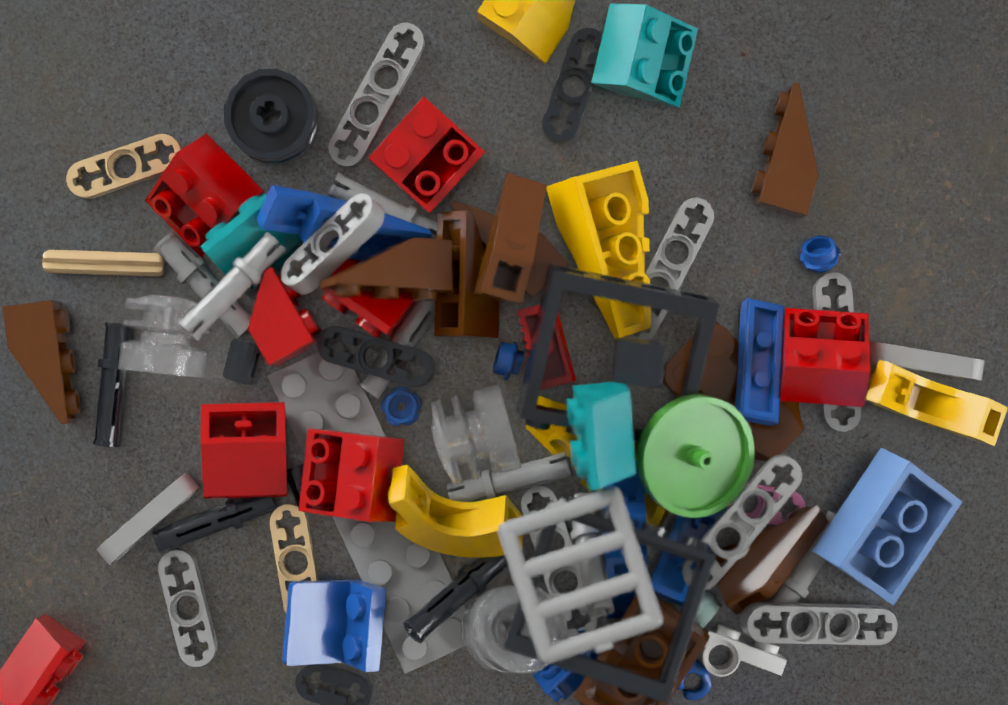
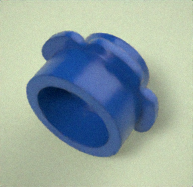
[800,235,841,273]
[492,341,524,380]
[381,386,421,427]

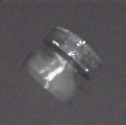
[118,295,211,378]
[431,385,521,486]
[461,585,566,674]

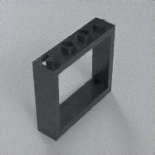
[517,264,720,442]
[503,495,716,704]

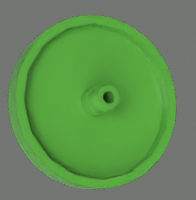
[637,394,755,518]

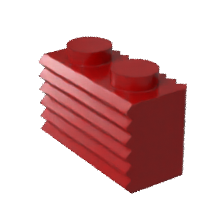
[516,304,577,391]

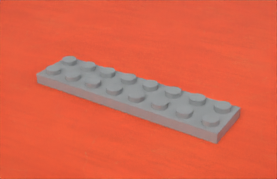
[268,341,480,674]

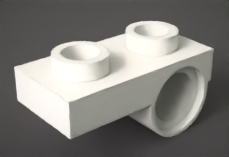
[699,624,787,677]

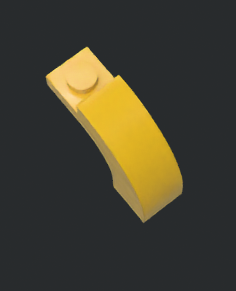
[866,360,1008,446]
[388,464,523,558]

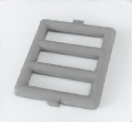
[498,487,663,664]

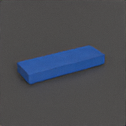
[735,298,785,426]

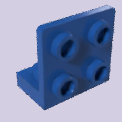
[282,579,386,672]

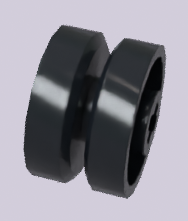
[224,69,319,166]

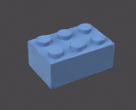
[812,448,962,606]

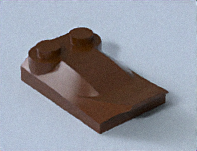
[662,321,805,462]
[573,595,710,705]

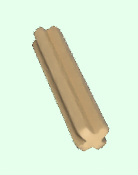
[42,250,165,277]

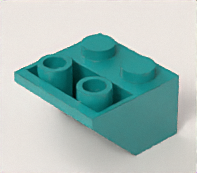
[591,3,698,108]
[200,193,304,295]
[567,382,636,490]

